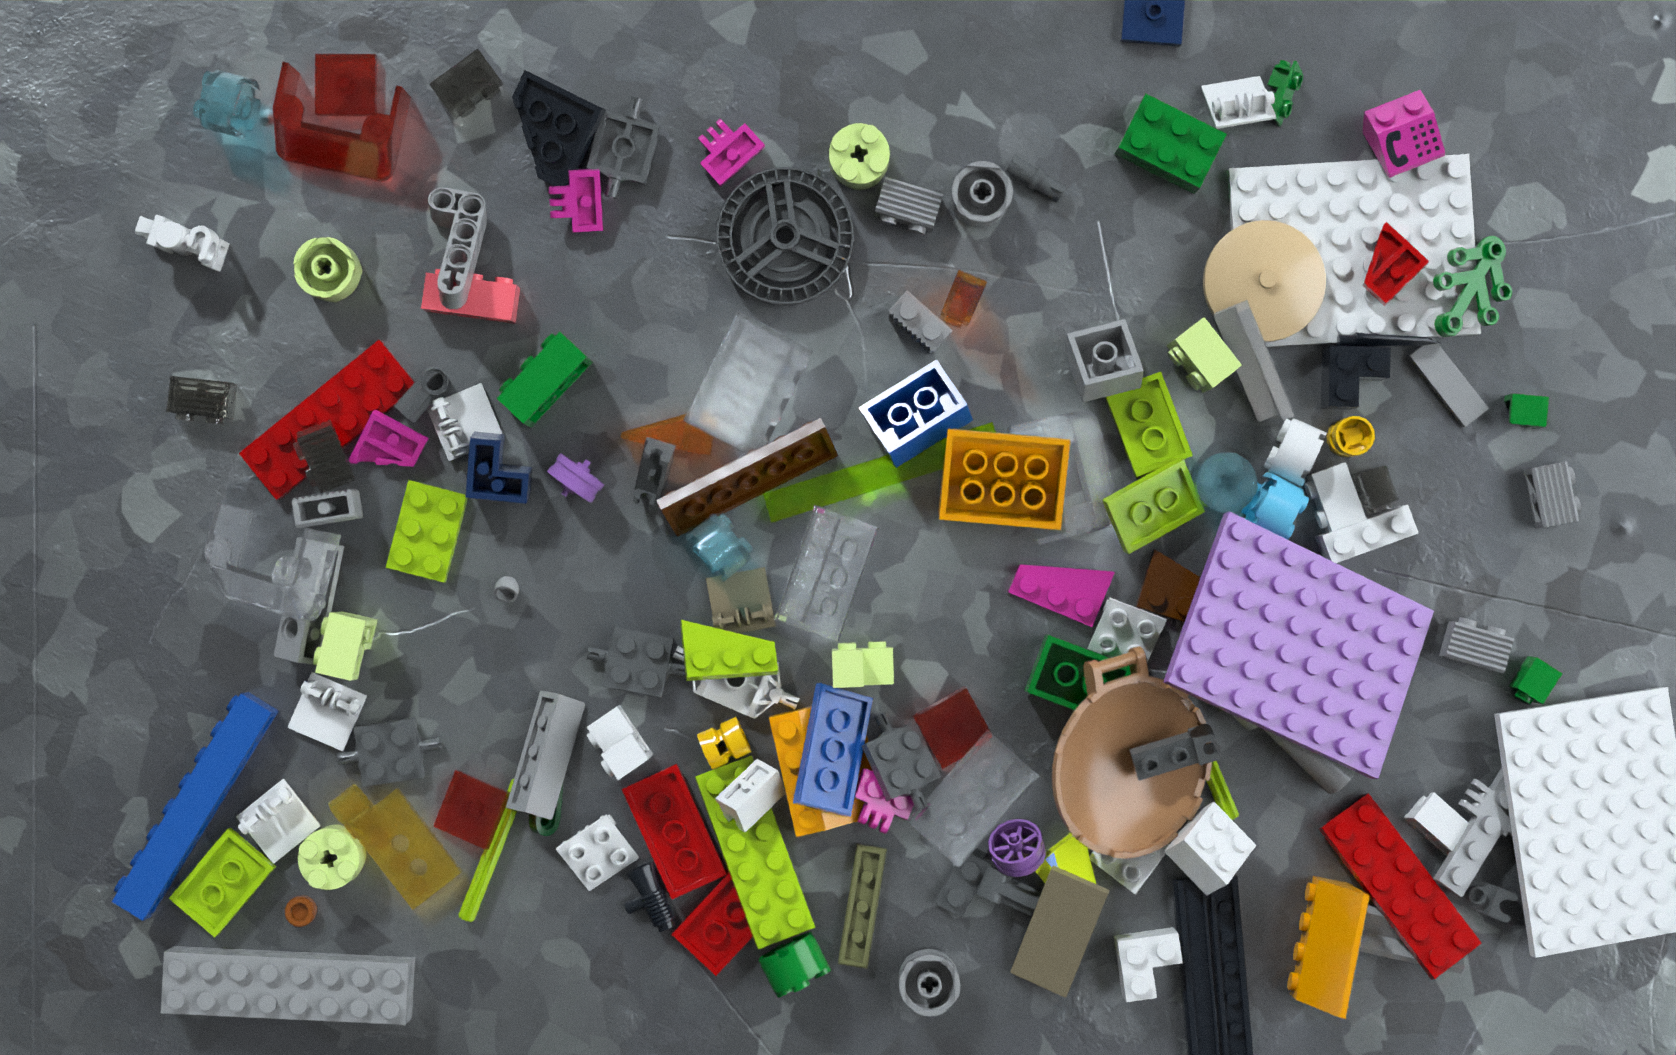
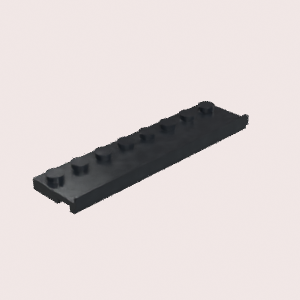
[1172,874,1253,1055]

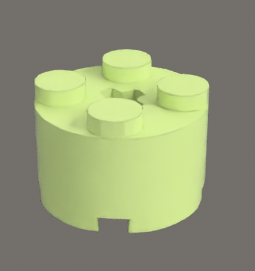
[829,123,890,190]
[293,237,362,302]
[298,825,367,890]

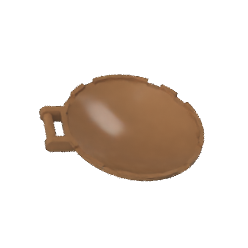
[1052,646,1212,858]

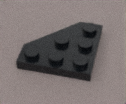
[512,70,606,186]

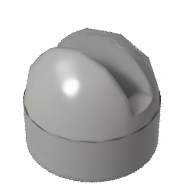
[493,576,519,603]

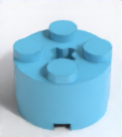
[1241,472,1309,540]

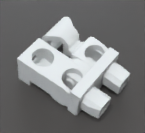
[135,215,230,272]

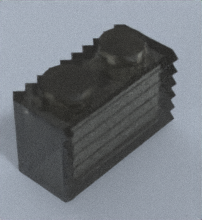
[166,376,237,425]
[293,420,355,493]
[1351,465,1399,515]

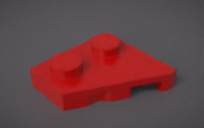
[1363,222,1429,306]

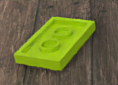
[1105,371,1193,478]
[1102,458,1205,554]
[385,480,468,583]
[169,827,277,938]

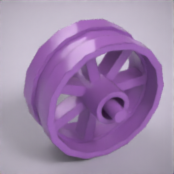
[547,453,605,503]
[988,819,1046,877]

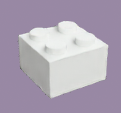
[1164,802,1256,896]

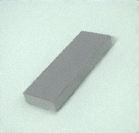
[1407,337,1489,428]

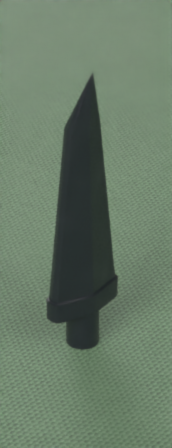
[1337,332,1440,347]

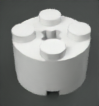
[1263,418,1327,488]

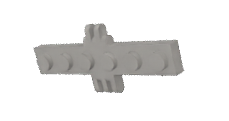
[1433,768,1512,897]

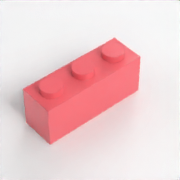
[421,269,520,324]

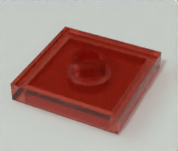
[315,54,377,116]
[913,686,995,769]
[433,770,510,849]

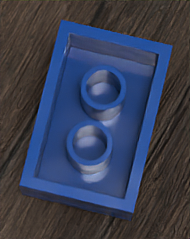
[859,360,973,468]

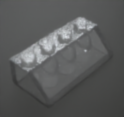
[775,505,879,641]
[907,730,1039,868]

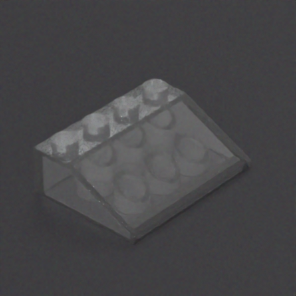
[683,310,813,454]

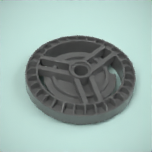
[716,167,854,306]

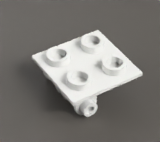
[1201,76,1276,129]
[427,383,505,462]
[1087,598,1167,662]
[287,672,367,751]
[236,779,321,864]
[556,814,639,891]
[1090,843,1169,895]

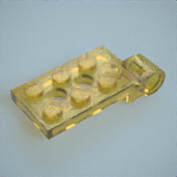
[328,784,463,910]

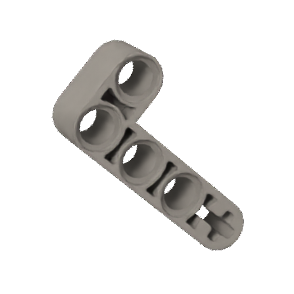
[428,188,487,309]

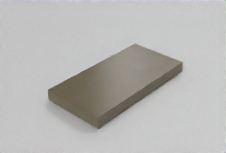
[1010,865,1110,998]

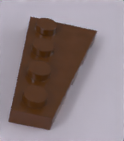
[1135,549,1201,622]

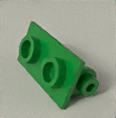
[1266,60,1303,127]

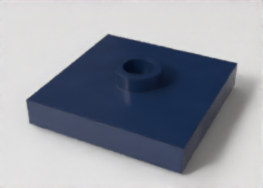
[1120,0,1185,47]

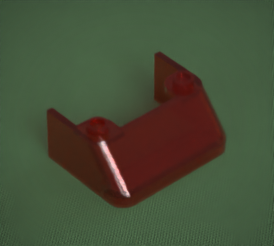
[273,62,411,182]

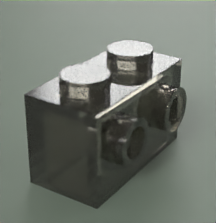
[429,49,503,119]

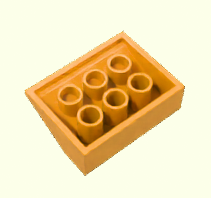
[938,429,1070,530]
[769,706,873,837]
[1287,876,1369,1019]

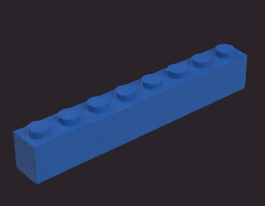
[112,692,279,921]

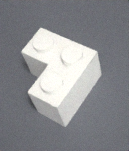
[587,705,654,780]
[1113,927,1183,1002]

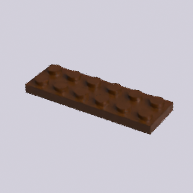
[656,418,838,537]

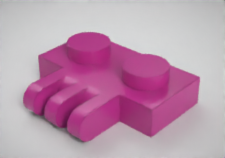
[698,119,765,187]
[548,169,603,232]
[855,768,914,834]

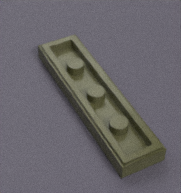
[838,843,887,969]

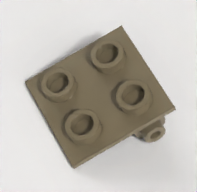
[706,567,776,633]

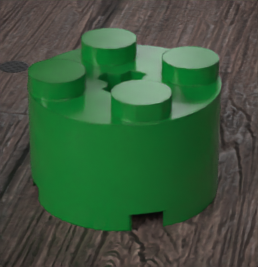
[758,931,831,998]

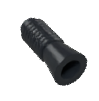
[624,861,676,932]

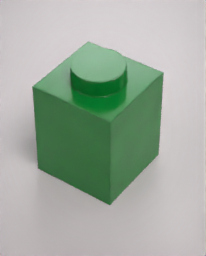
[1509,656,1562,705]

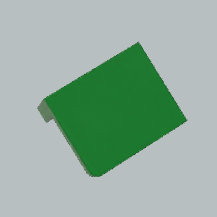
[1504,393,1549,429]

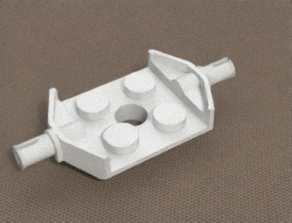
[673,646,800,719]

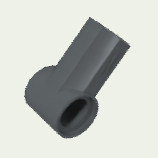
[394,366,449,423]
[976,865,1041,916]

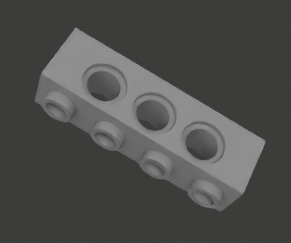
[274,537,344,664]

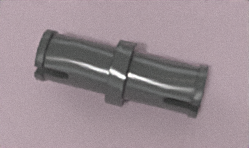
[1005,155,1066,203]

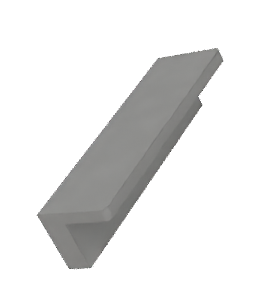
[1214,300,1294,421]
[506,691,585,820]
[1359,905,1465,974]

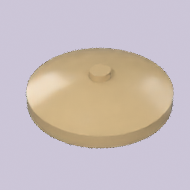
[1203,220,1326,342]

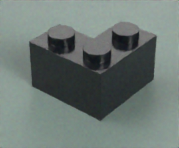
[1321,346,1391,410]

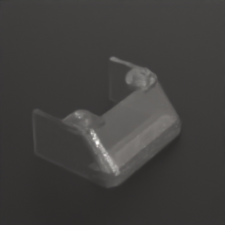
[1007,410,1116,545]
[204,503,341,622]

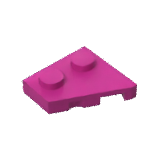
[348,410,429,467]

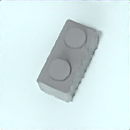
[874,177,943,235]
[888,290,952,354]
[1524,461,1581,528]
[291,489,363,528]
[1439,617,1514,673]

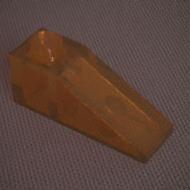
[940,270,987,328]
[621,410,718,456]

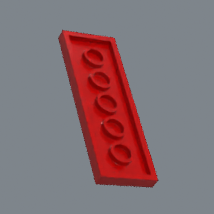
[239,339,415,500]
[1319,793,1482,980]

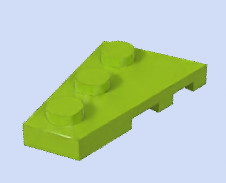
[680,620,778,681]

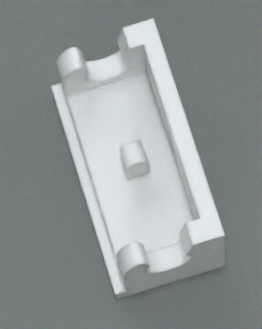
[715,759,786,832]
[1403,792,1469,856]

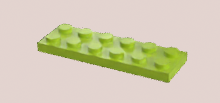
[695,756,815,950]

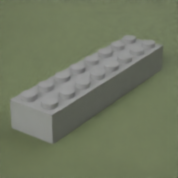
[161,946,415,1025]

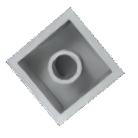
[1065,319,1144,402]

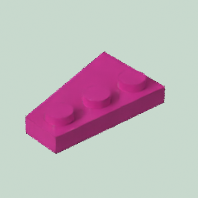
[1008,565,1115,627]

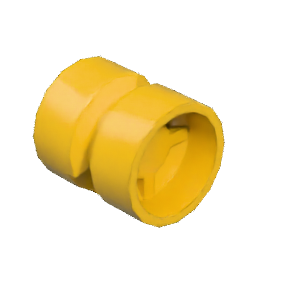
[1326,416,1375,457]
[697,717,752,769]

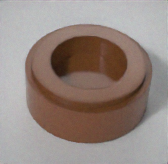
[285,895,317,927]

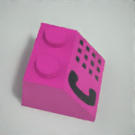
[1362,90,1445,178]

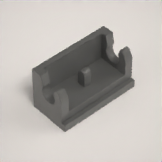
[633,437,676,512]

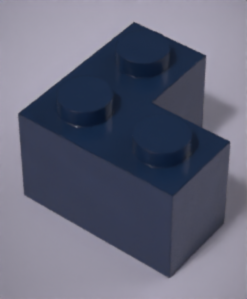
[465,431,533,504]

